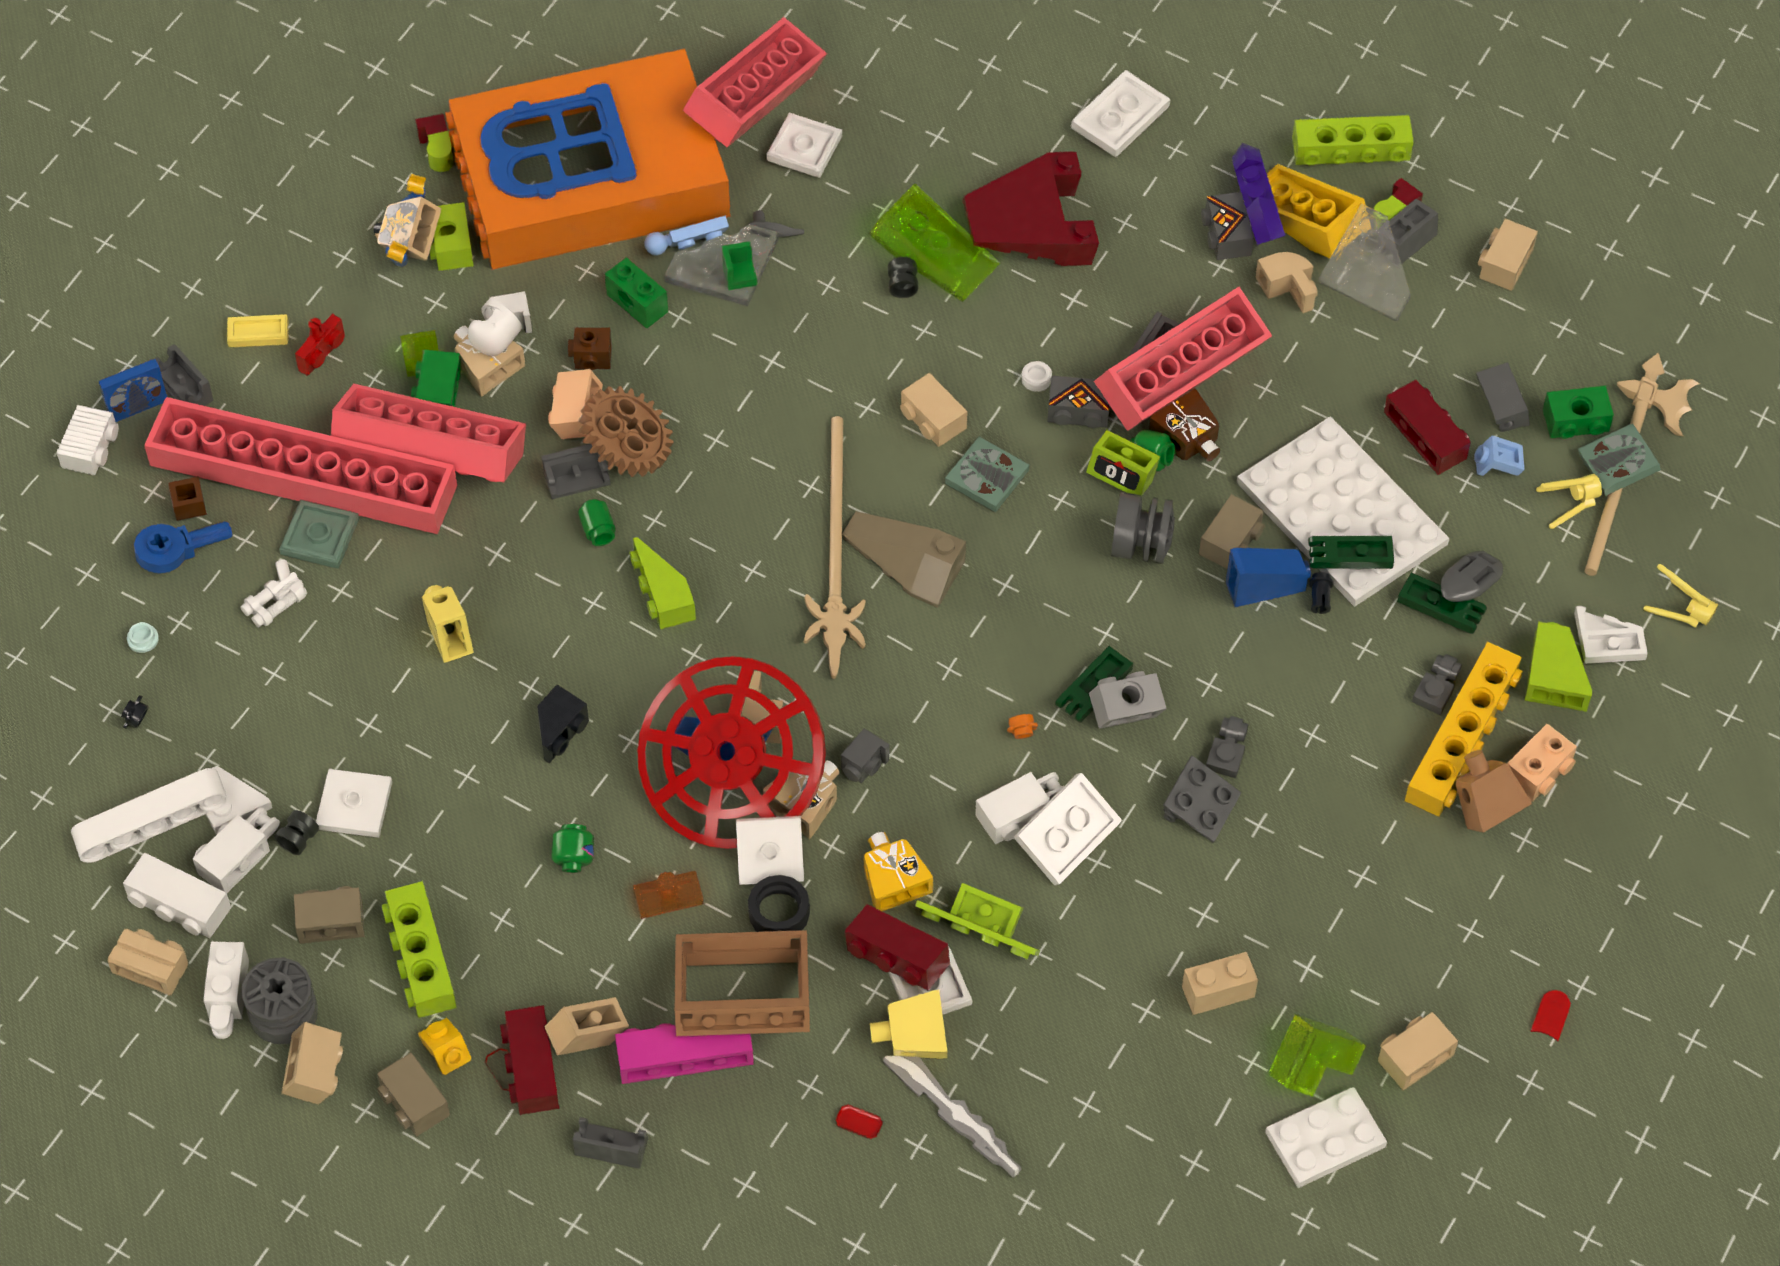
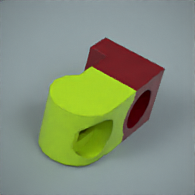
[415,114,454,172]
[1371,178,1423,233]

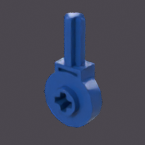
[134,521,232,573]

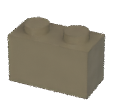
[1199,494,1265,569]
[294,886,365,944]
[377,1052,450,1137]

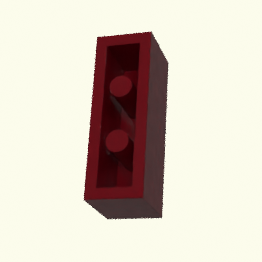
[1384,379,1471,475]
[845,904,950,991]
[500,1005,560,1115]

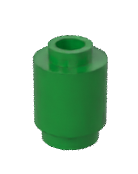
[578,499,616,546]

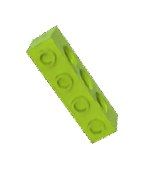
[1292,115,1414,165]
[381,881,457,1018]

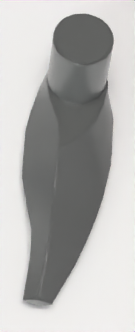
[748,210,804,237]

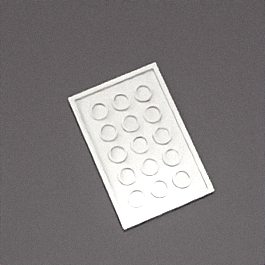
[1237,416,1449,607]

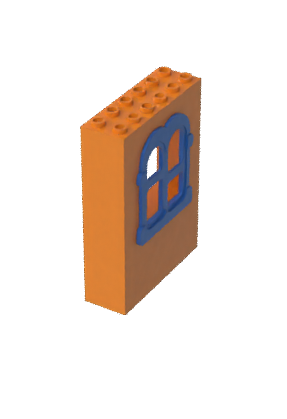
[445,49,730,270]

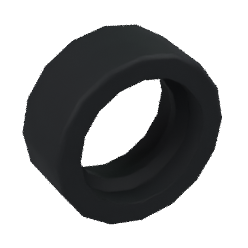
[748,875,810,932]

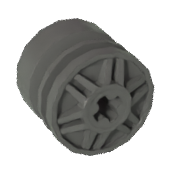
[1111,492,1175,564]
[242,957,318,1044]

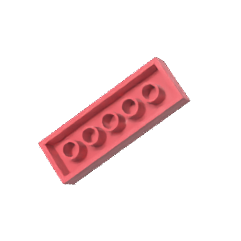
[683,17,827,147]
[1094,287,1272,431]
[331,384,526,482]

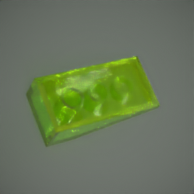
[869,184,1000,302]

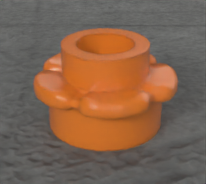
[1007,714,1038,739]

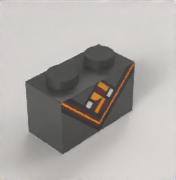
[1201,192,1254,260]
[1047,376,1109,428]

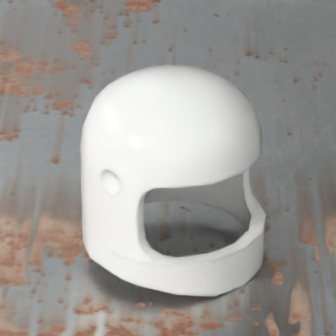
[468,298,521,356]

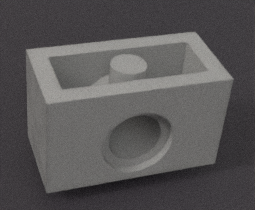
[1089,671,1167,729]

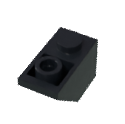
[537,684,589,763]

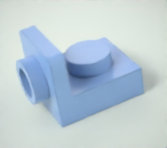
[1474,435,1524,476]

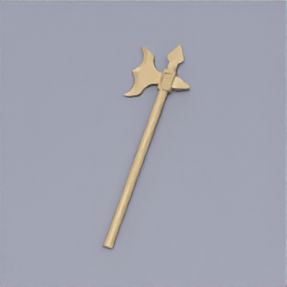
[1585,353,1700,576]

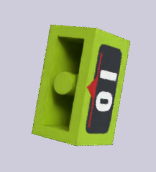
[1086,430,1160,497]

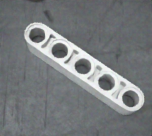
[71,768,228,863]

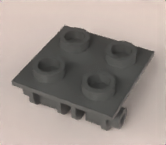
[1163,756,1242,843]

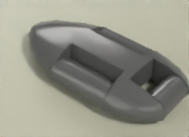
[1440,551,1503,602]

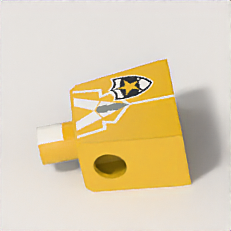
[864,832,933,911]

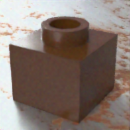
[168,476,207,521]

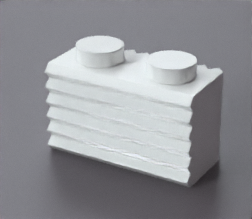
[57,405,119,475]

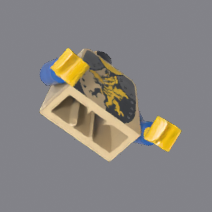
[374,174,441,267]

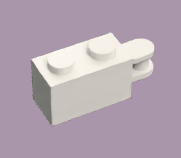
[975,772,1064,845]
[192,807,280,893]
[203,942,249,1039]

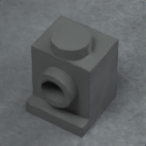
[841,728,890,783]

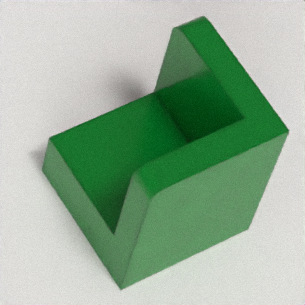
[721,241,757,291]

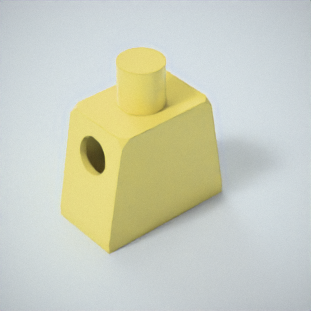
[422,585,474,663]
[870,990,947,1059]

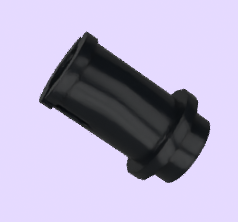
[1309,572,1334,614]

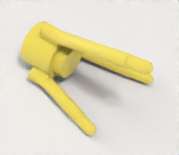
[1536,474,1602,529]
[1643,564,1718,628]

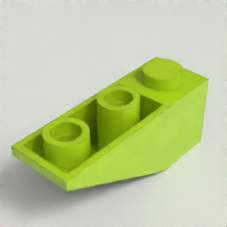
[629,537,696,629]

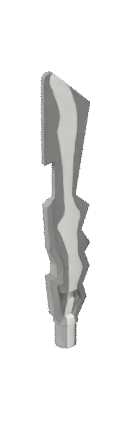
[883,1056,1021,1177]

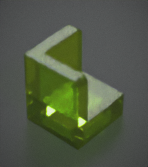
[400,330,439,377]

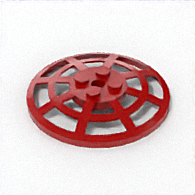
[637,656,826,849]

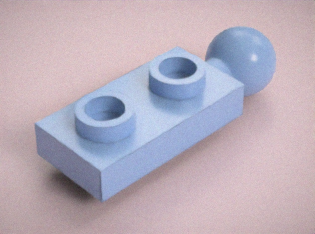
[644,216,729,255]

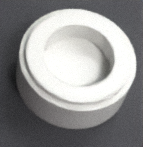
[1022,361,1052,392]

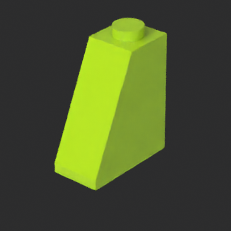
[1524,621,1592,712]

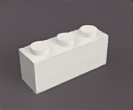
[123,852,231,938]

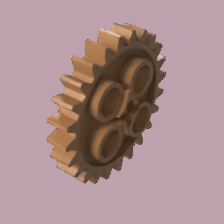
[578,386,674,477]

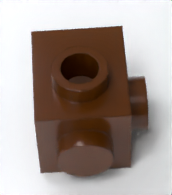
[568,327,612,370]

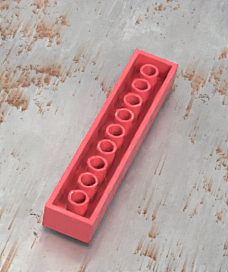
[144,397,457,534]

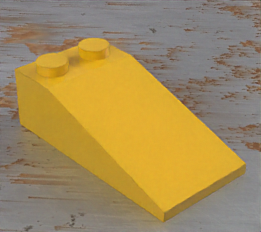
[1244,164,1370,259]

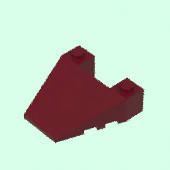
[963,151,1099,266]

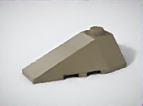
[842,511,966,608]

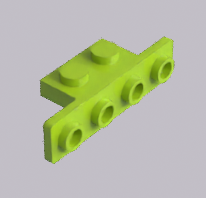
[915,883,1041,959]

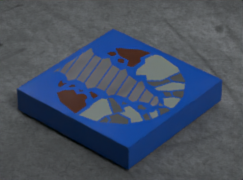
[98,359,167,422]

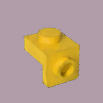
[418,1017,471,1075]

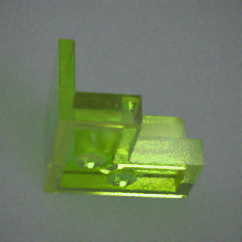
[1269,1014,1366,1097]

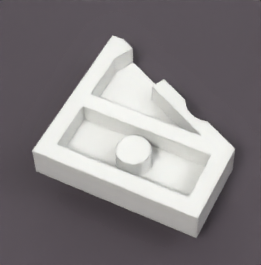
[1574,606,1648,664]
[205,766,272,834]

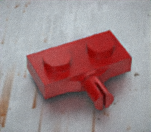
[295,313,345,376]

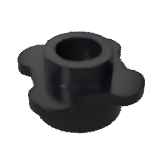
[121,695,149,729]

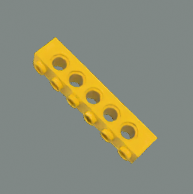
[1405,642,1523,817]

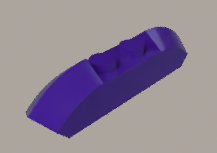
[1232,143,1286,245]

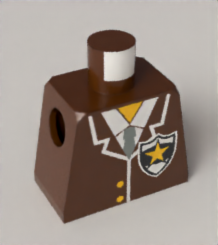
[1149,388,1221,462]

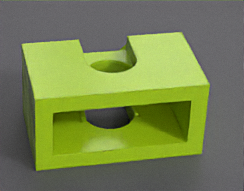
[430,202,473,271]

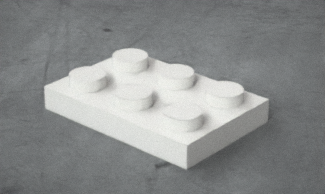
[1071,70,1170,158]
[1013,773,1122,885]
[1265,1087,1387,1188]

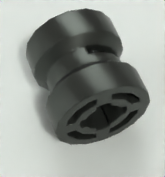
[888,257,918,298]
[274,810,319,855]

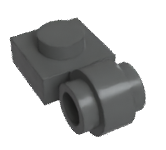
[1412,654,1462,715]
[1206,716,1249,778]

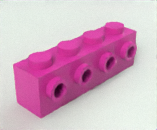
[615,1023,754,1084]

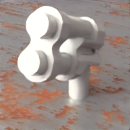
[240,560,307,628]

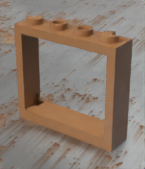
[675,930,810,1036]

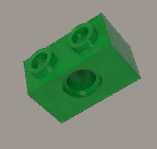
[605,257,668,329]
[1542,385,1614,439]

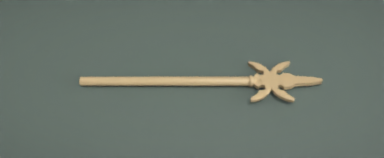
[804,416,866,679]

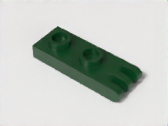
[1308,536,1394,569]
[1397,572,1487,634]
[1055,646,1133,723]

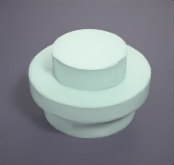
[127,622,159,653]

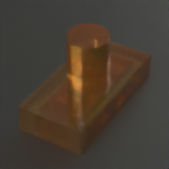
[633,870,704,919]

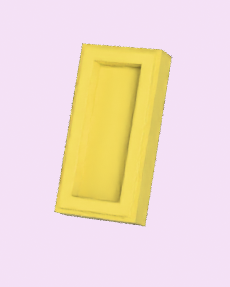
[227,314,289,347]

